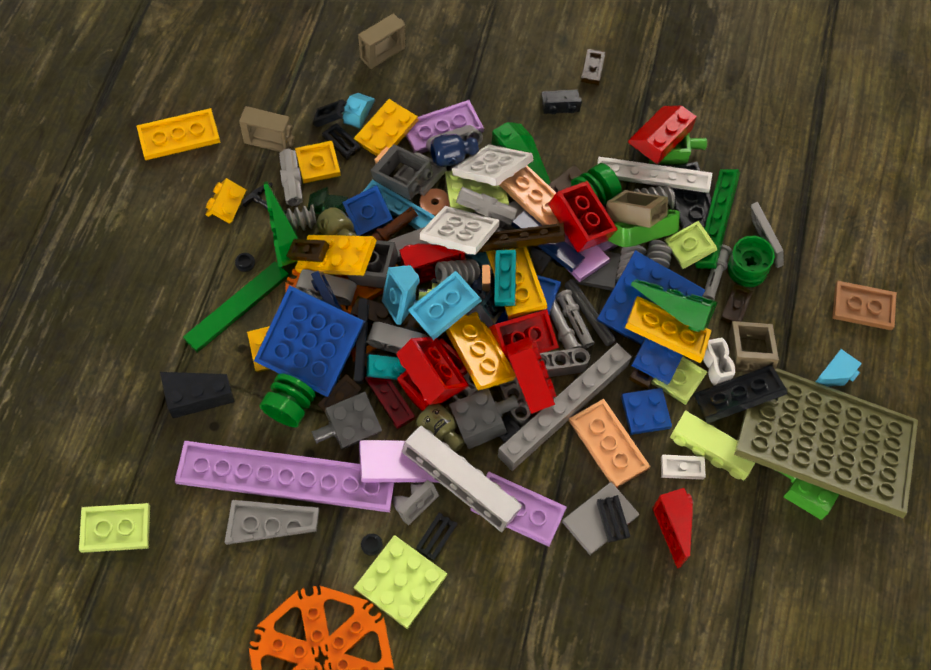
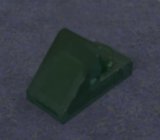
[307,187,348,214]

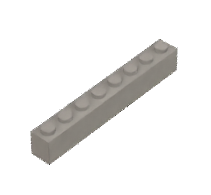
[497,343,632,471]

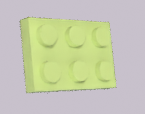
[79,503,150,553]

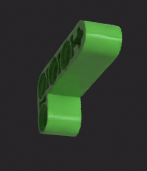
[608,209,680,247]

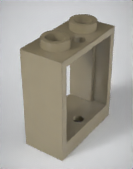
[358,13,406,69]
[239,106,295,152]
[606,190,668,228]
[728,321,779,372]

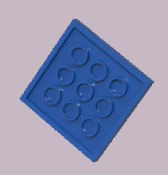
[596,250,705,345]
[254,285,365,397]

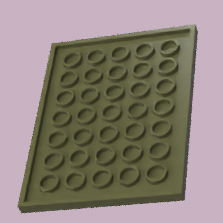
[734,368,918,518]

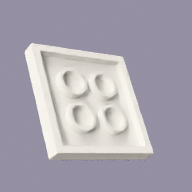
[452,144,534,186]
[420,206,499,255]

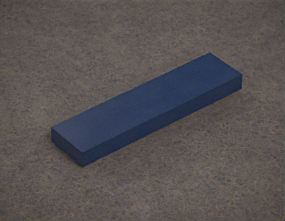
[511,210,585,273]

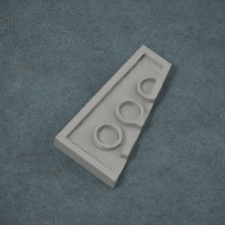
[225,500,319,545]

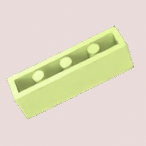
[670,410,755,480]

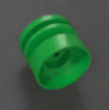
[571,163,622,207]
[727,236,775,287]
[259,373,316,428]

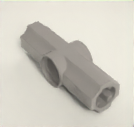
[279,149,303,206]
[456,187,517,225]

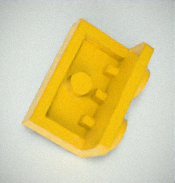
[205,178,246,224]

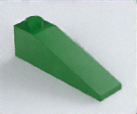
[491,122,551,185]
[264,182,298,267]
[631,279,718,332]

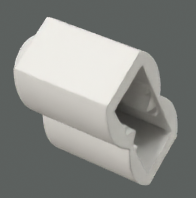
[703,338,735,386]

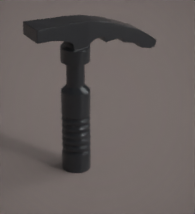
[242,182,286,214]

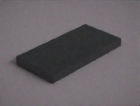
[671,162,712,230]
[694,364,788,424]

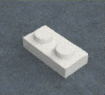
[661,455,706,480]

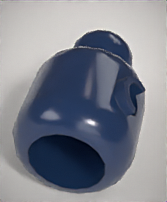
[430,134,479,167]

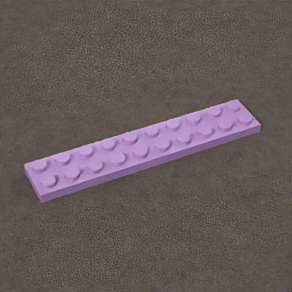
[175,441,395,512]

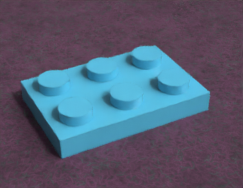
[408,271,482,340]

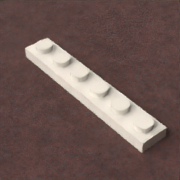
[597,157,712,193]

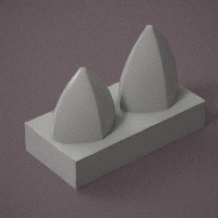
[393,480,439,525]

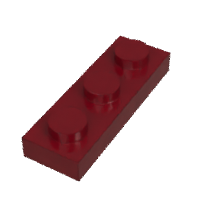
[365,376,415,430]

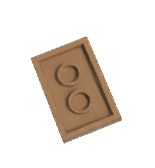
[832,281,897,331]

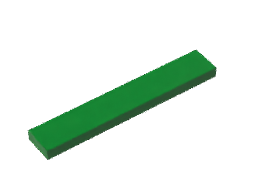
[695,169,740,269]
[183,261,289,353]

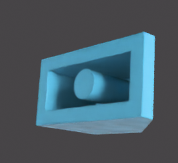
[343,93,375,129]
[816,349,862,387]

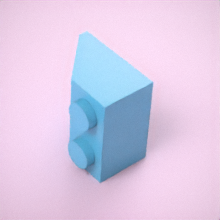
[382,265,419,325]

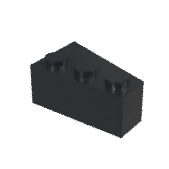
[160,372,235,419]

